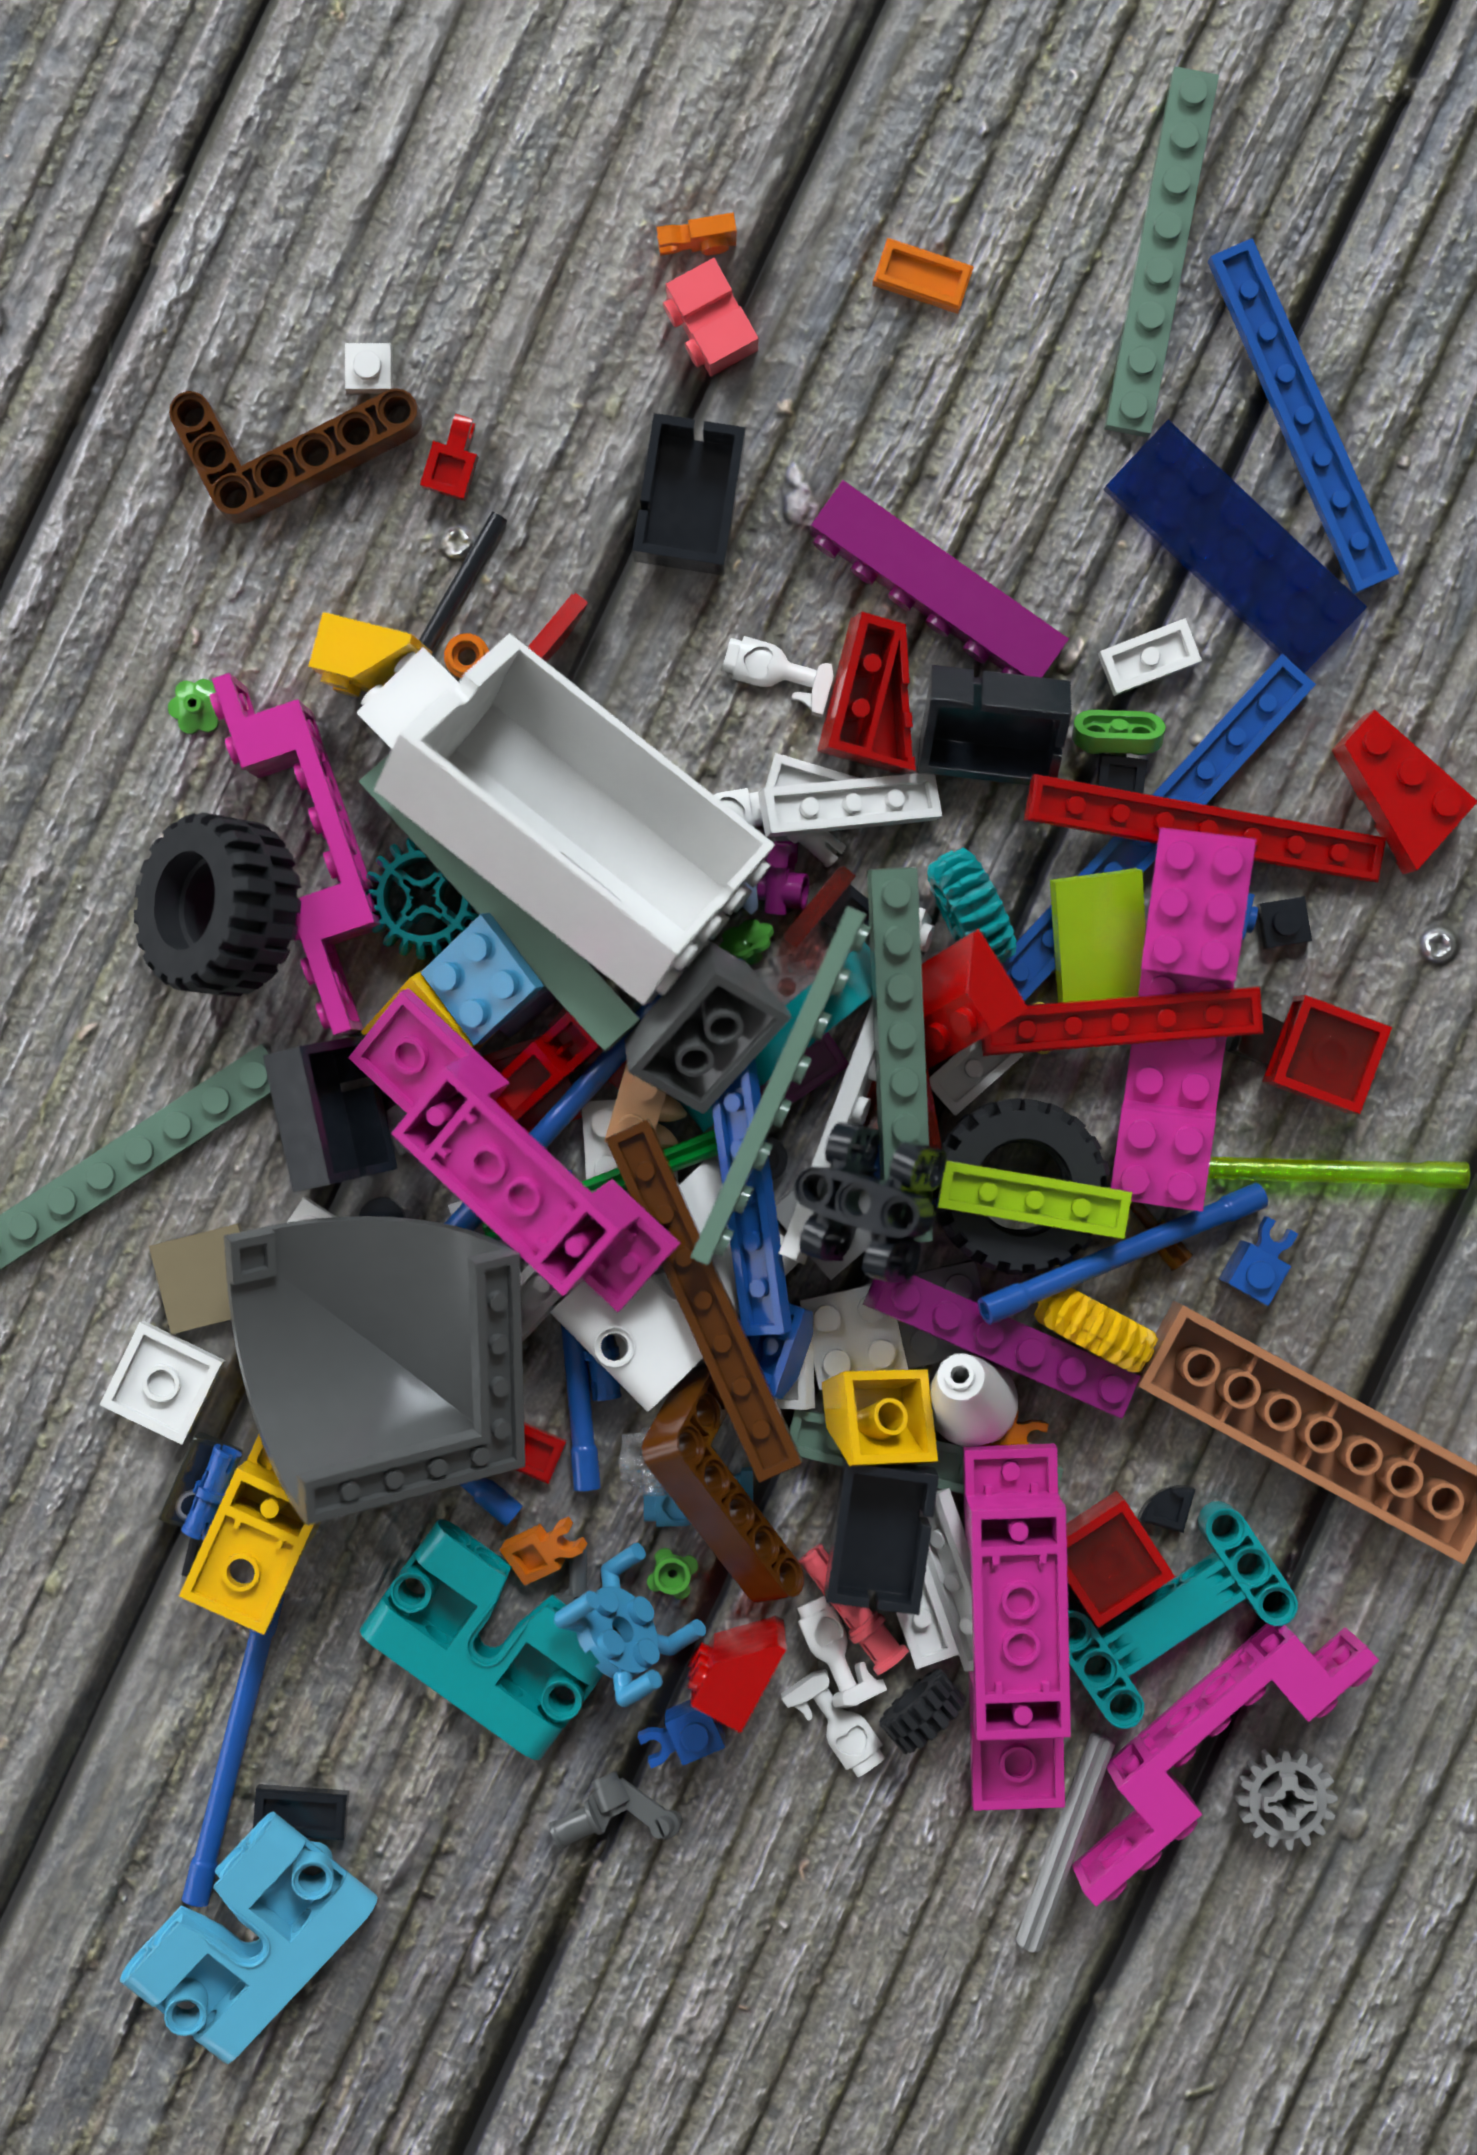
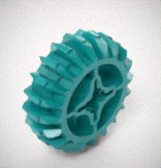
[365,838,479,960]
[927,848,1017,964]

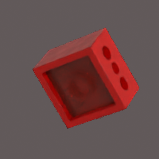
[1262,995,1392,1114]
[1066,1491,1175,1628]

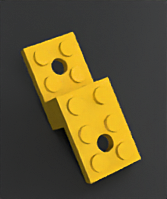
[179,1434,321,1635]

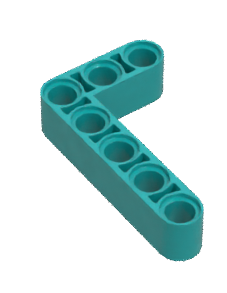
[678,942,872,1132]

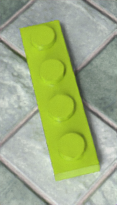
[937,1161,1132,1239]

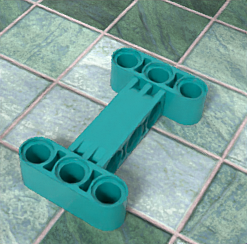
[1068,1501,1298,1729]

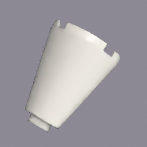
[930,1354,1018,1447]

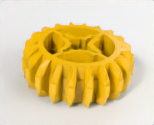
[1034,1288,1158,1373]

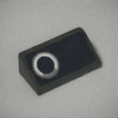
[158,1431,243,1527]

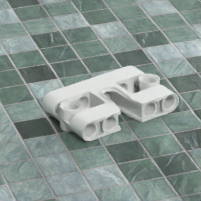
[550,1157,798,1412]

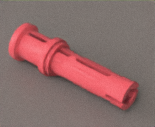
[798,1543,909,1675]

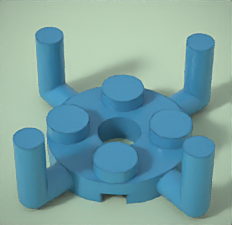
[554,1543,706,1707]

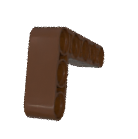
[169,388,423,524]
[642,1365,804,1603]

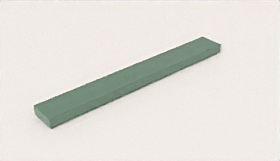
[359,754,640,1053]

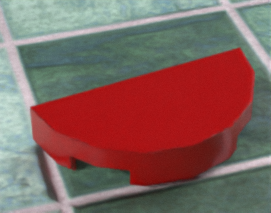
[528,592,588,662]

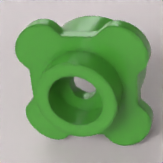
[647,1547,698,1599]

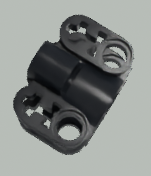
[793,1122,947,1283]

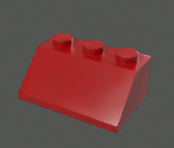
[921,929,1029,1070]
[687,1616,787,1733]

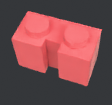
[663,258,759,377]

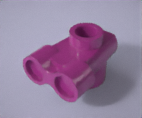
[757,841,809,915]

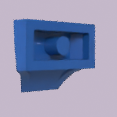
[747,1303,813,1399]

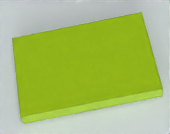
[1050,868,1146,1002]

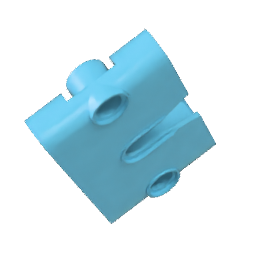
[120,1812,378,2064]

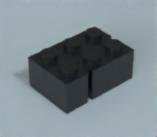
[632,413,746,576]
[918,665,1072,786]
[263,1034,398,1192]
[824,1456,939,1615]

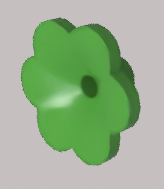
[168,679,219,734]
[719,919,774,965]

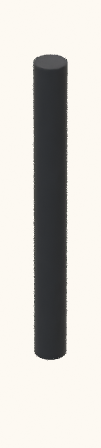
[419,512,507,652]

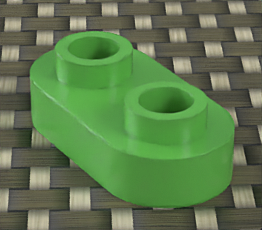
[1072,710,1166,755]

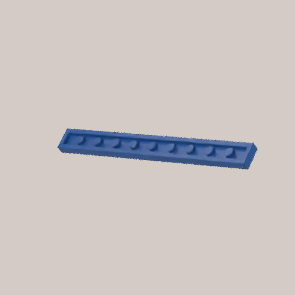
[1001,653,1316,1002]

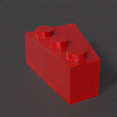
[817,612,916,775]
[1331,709,1477,875]

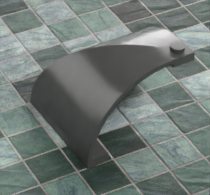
[224,1216,525,1525]

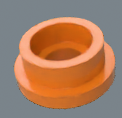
[444,633,489,679]

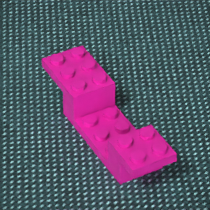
[210,673,382,1036]
[1111,827,1256,1212]
[348,988,681,1312]
[963,1443,1071,1811]
[1072,1623,1379,1907]

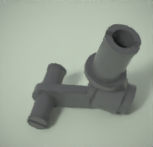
[549,1771,683,1850]

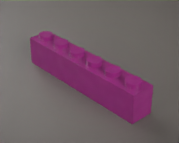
[810,480,1069,678]
[862,1275,1141,1419]

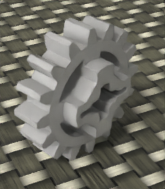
[1234,1745,1338,1850]

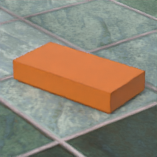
[872,237,974,314]

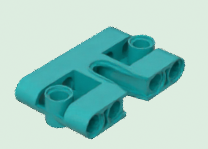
[360,1519,604,1760]

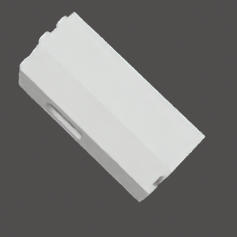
[374,633,775,1005]

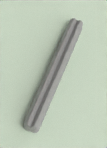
[1016,1733,1115,1953]

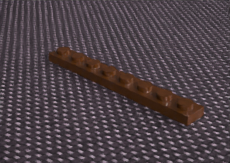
[605,1119,803,1482]

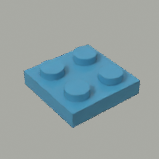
[420,913,544,1045]

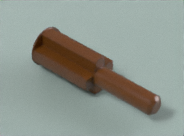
[1130,1202,1193,1271]

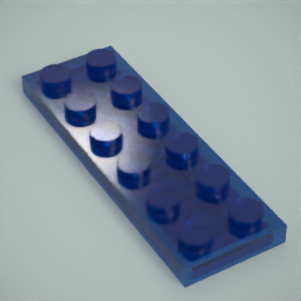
[1103,419,1367,674]

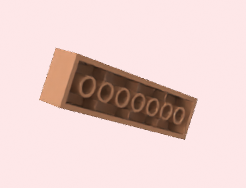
[1134,1301,1477,1564]

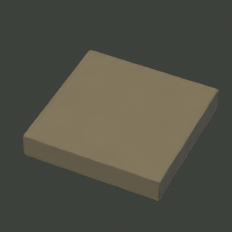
[149,1223,243,1335]

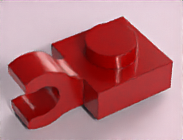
[420,413,479,502]

